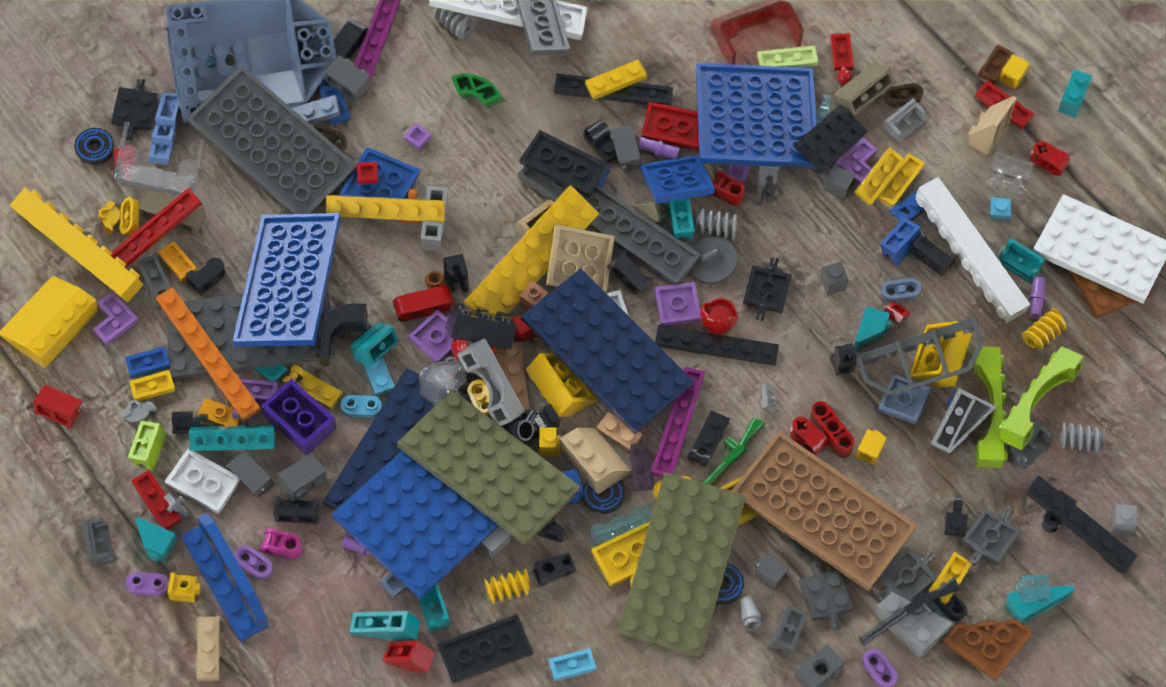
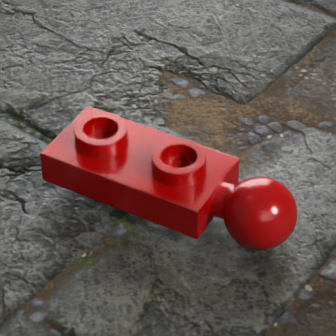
[830,33,854,85]

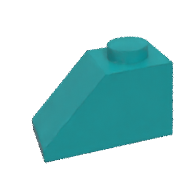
[854,306,891,351]
[135,517,177,563]

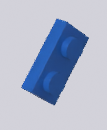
[125,346,170,378]

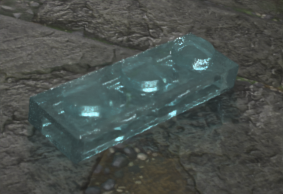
[589,507,652,545]

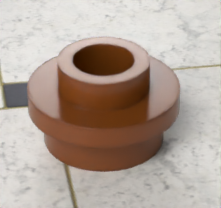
[425,270,445,289]

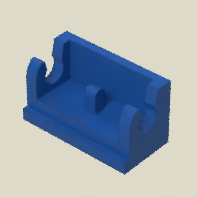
[880,217,921,266]

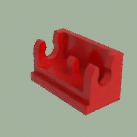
[33,384,82,428]

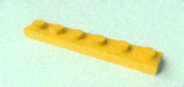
[326,195,445,222]

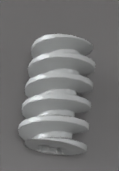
[434,7,476,39]
[695,208,738,240]
[1060,422,1105,453]

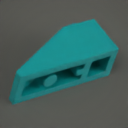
[1005,586,1075,624]
[349,611,421,641]

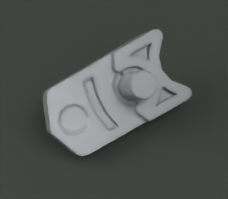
[760,383,778,413]
[164,493,189,517]

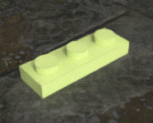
[757,46,818,68]

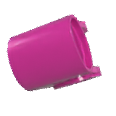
[259,528,302,559]

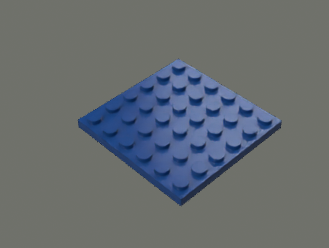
[696,63,817,168]
[331,451,499,600]

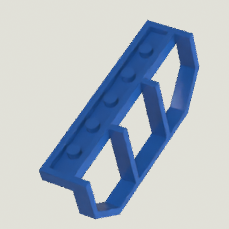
[180,513,269,642]

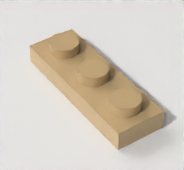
[197,616,220,681]

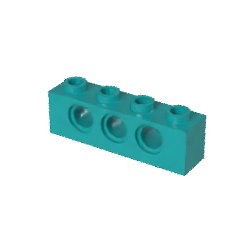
[189,425,276,451]

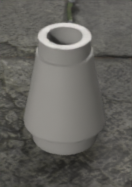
[741,597,763,630]

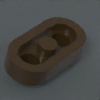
[884,83,924,107]
[313,124,347,151]

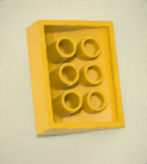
[0,276,99,369]

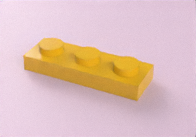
[585,59,647,100]
[854,147,905,205]
[876,153,925,208]

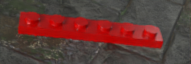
[110,187,203,268]

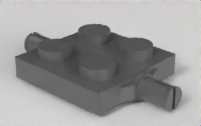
[962,506,1021,566]
[878,547,937,601]
[799,561,854,631]

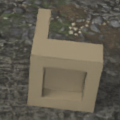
[634,199,669,222]

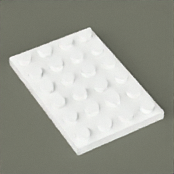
[1033,194,1166,304]

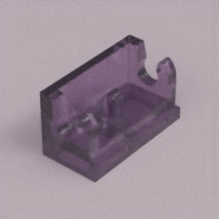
[629,444,654,492]

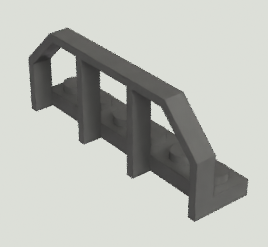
[856,317,984,396]

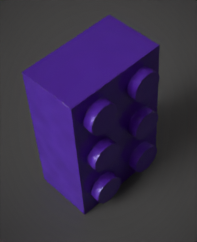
[261,378,336,456]

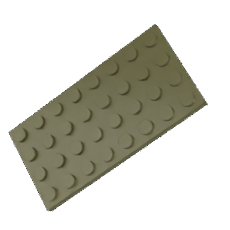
[397,390,580,545]
[618,472,746,658]

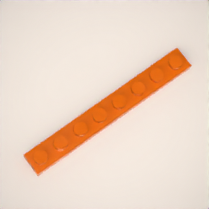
[155,287,261,421]

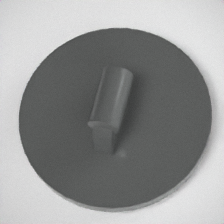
[690,237,738,284]

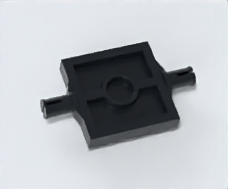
[111,78,158,140]
[743,257,792,321]

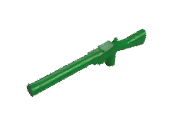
[702,418,765,485]

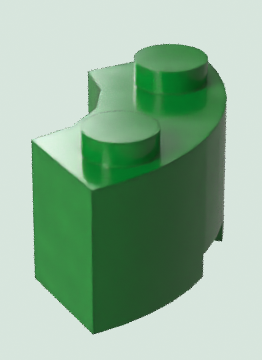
[451,73,505,109]

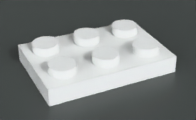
[165,449,241,514]

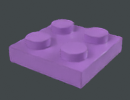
[654,282,701,326]
[408,310,455,365]

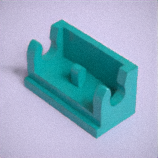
[668,198,695,241]
[998,238,1045,284]
[417,584,449,633]

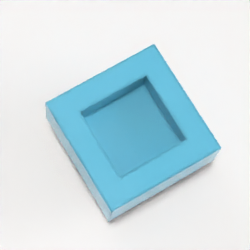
[990,197,1011,220]

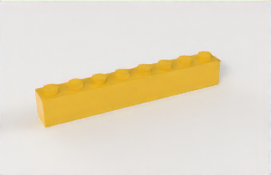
[9,188,144,303]

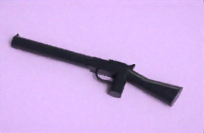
[858,577,960,646]

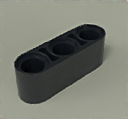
[333,19,368,59]

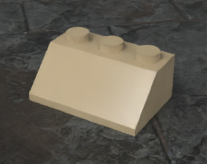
[560,428,632,495]

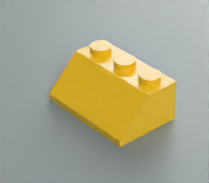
[910,321,972,388]
[526,353,597,417]

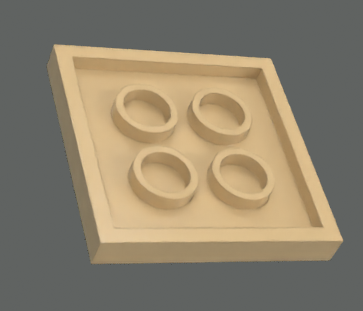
[546,225,614,293]

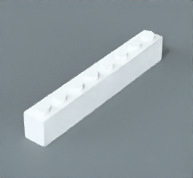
[915,177,1030,324]

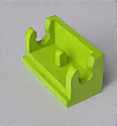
[128,421,167,471]

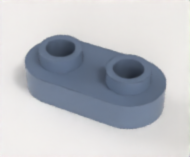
[881,278,922,302]

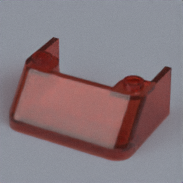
[710,0,804,64]

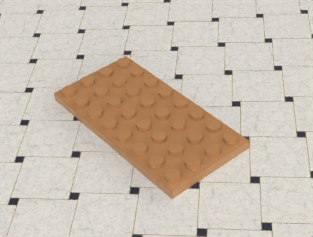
[732,431,917,591]

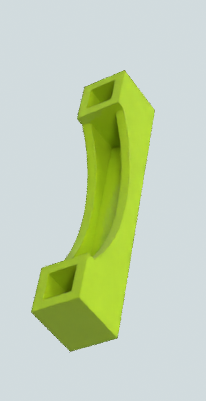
[973,346,1008,468]
[999,346,1083,450]

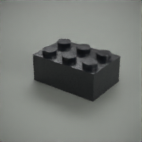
[445,303,517,349]

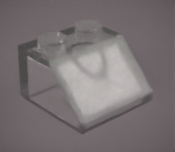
[419,361,467,406]

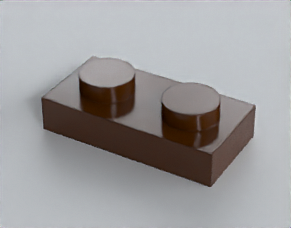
[978,44,1014,85]

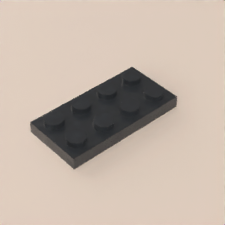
[793,105,868,174]
[519,130,609,198]
[437,614,533,685]

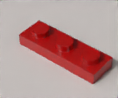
[975,80,1034,130]
[131,470,182,530]

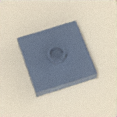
[878,374,932,425]

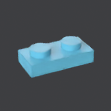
[362,356,395,397]
[549,648,596,682]

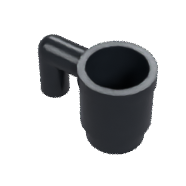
[504,409,537,441]

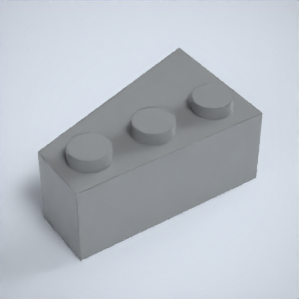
[930,388,996,454]
[874,592,953,659]

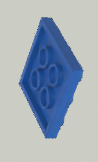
[340,147,420,221]
[640,155,714,203]

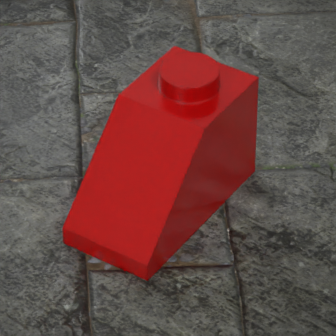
[382,641,435,672]

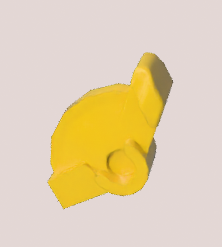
[99,200,120,236]

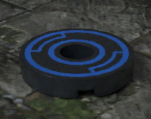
[74,127,115,165]
[583,481,624,514]
[716,564,744,605]

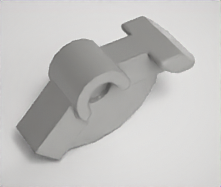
[119,400,158,423]

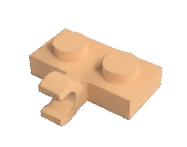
[596,412,642,453]

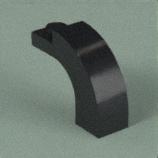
[314,303,368,367]

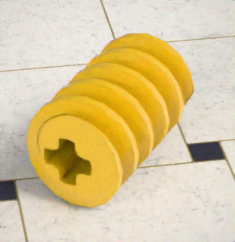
[1022,308,1067,350]
[484,569,530,604]

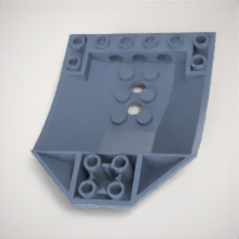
[165,0,336,123]

